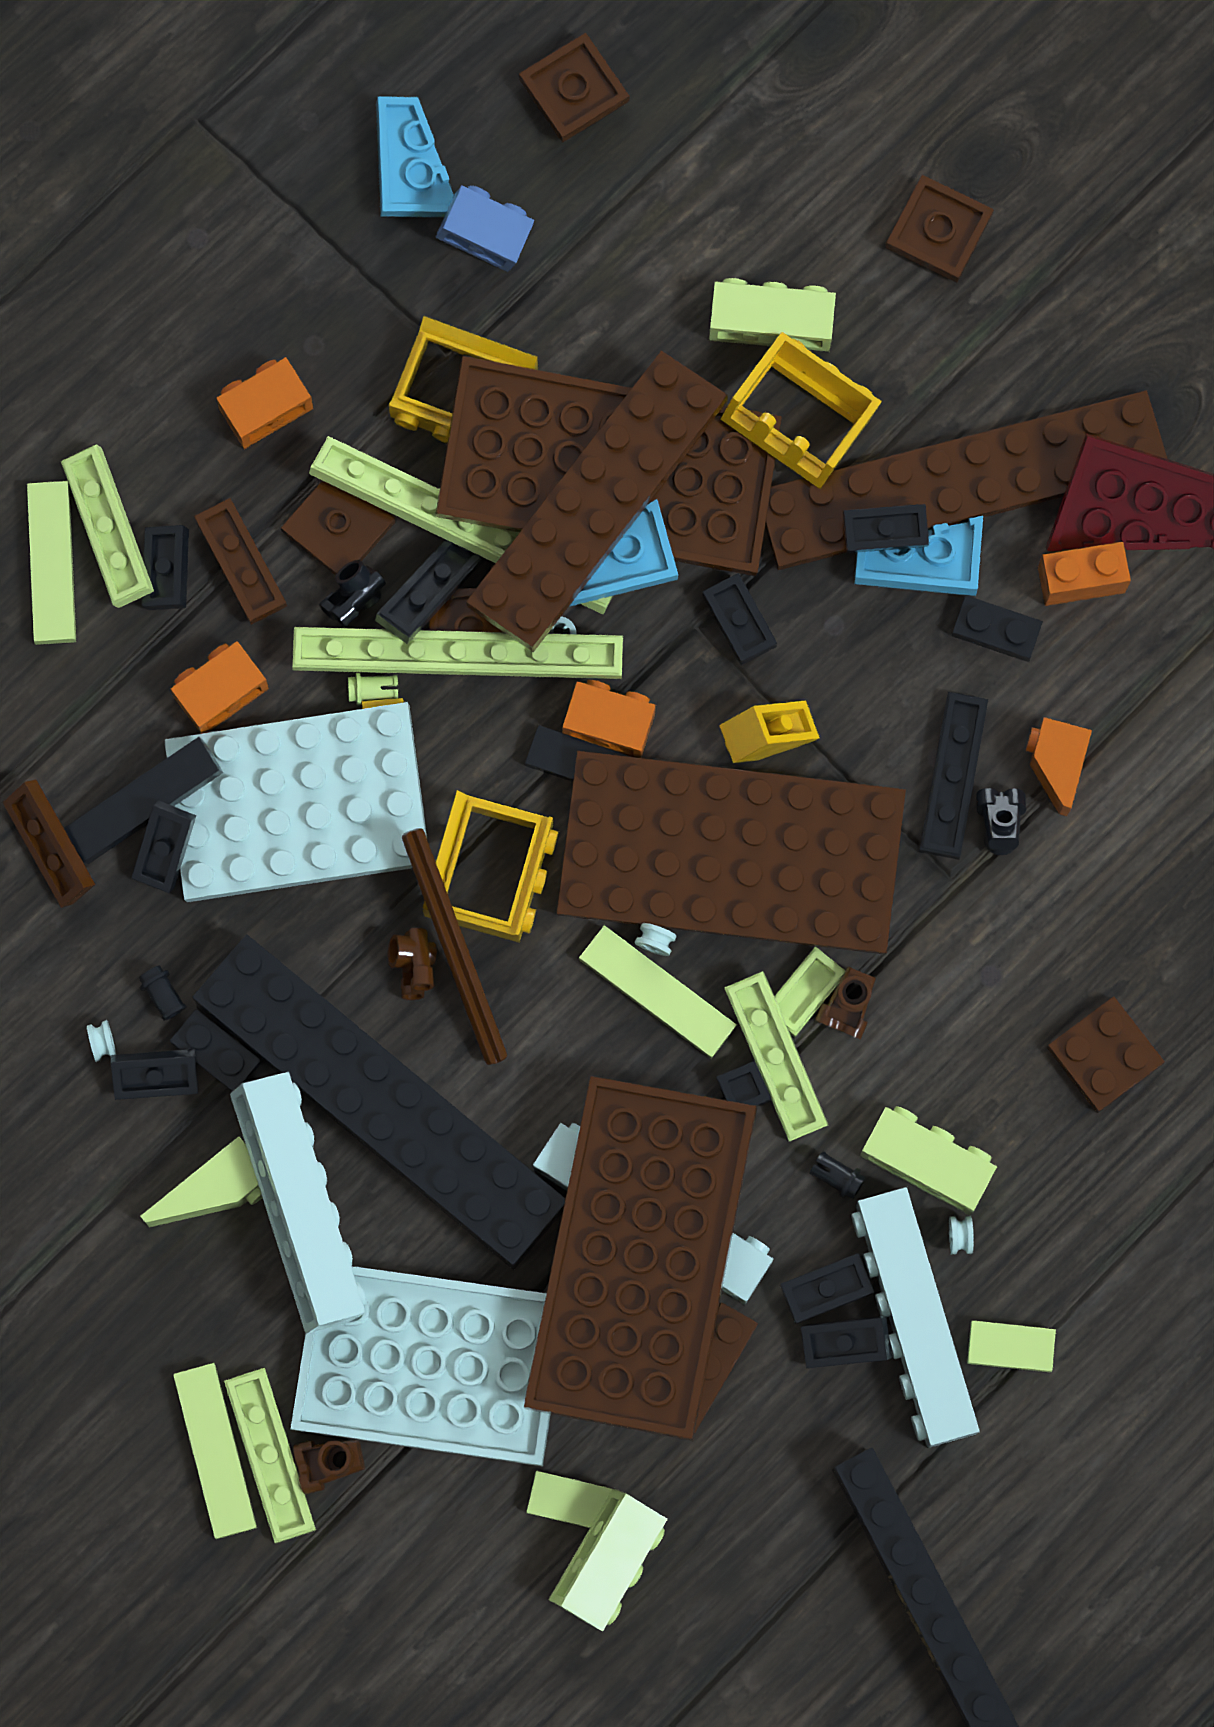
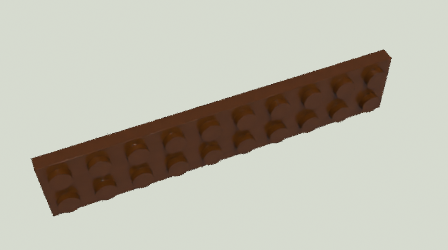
[765,390,1167,570]

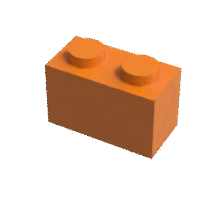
[216,357,313,449]
[1038,542,1131,606]
[170,641,269,734]
[562,680,656,758]

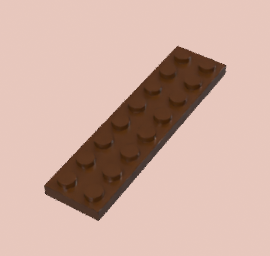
[466,351,728,652]

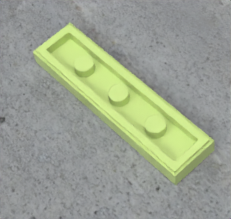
[61,444,154,608]
[27,481,76,645]
[579,925,737,1059]
[725,971,828,1141]
[173,1363,257,1539]
[224,1368,316,1543]

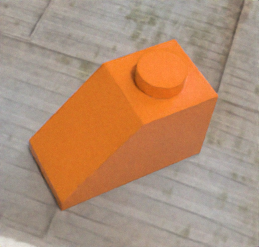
[1026,717,1092,816]

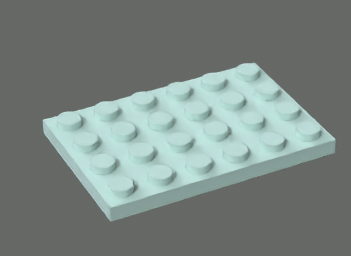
[165,702,427,902]
[291,1266,551,1466]

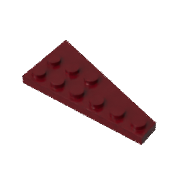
[1046,433,1214,551]

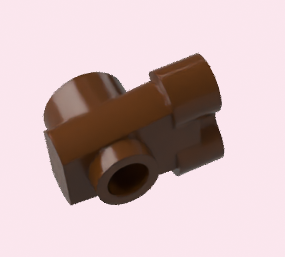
[388,928,437,1000]
[815,966,876,1039]
[293,1439,365,1494]

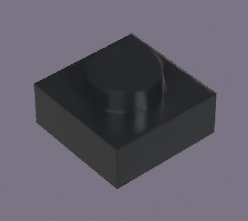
[716,1061,771,1107]

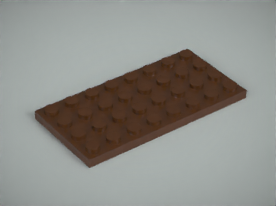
[435,356,782,576]
[557,751,906,955]
[524,1076,757,1441]

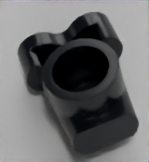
[319,560,386,627]
[976,788,1026,855]

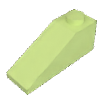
[140,1136,263,1228]

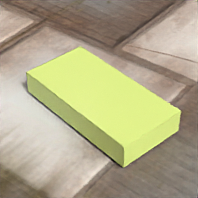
[774,947,845,1038]
[967,1321,1056,1373]
[527,1471,619,1528]

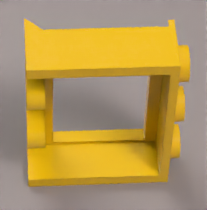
[389,316,538,443]
[720,332,882,489]
[423,790,559,943]

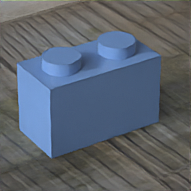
[435,186,535,272]

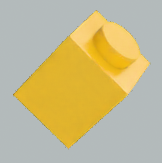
[719,700,819,763]

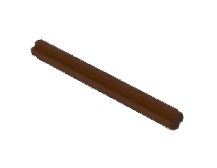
[402,828,507,1065]

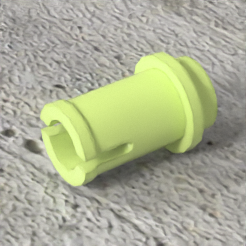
[348,672,398,705]

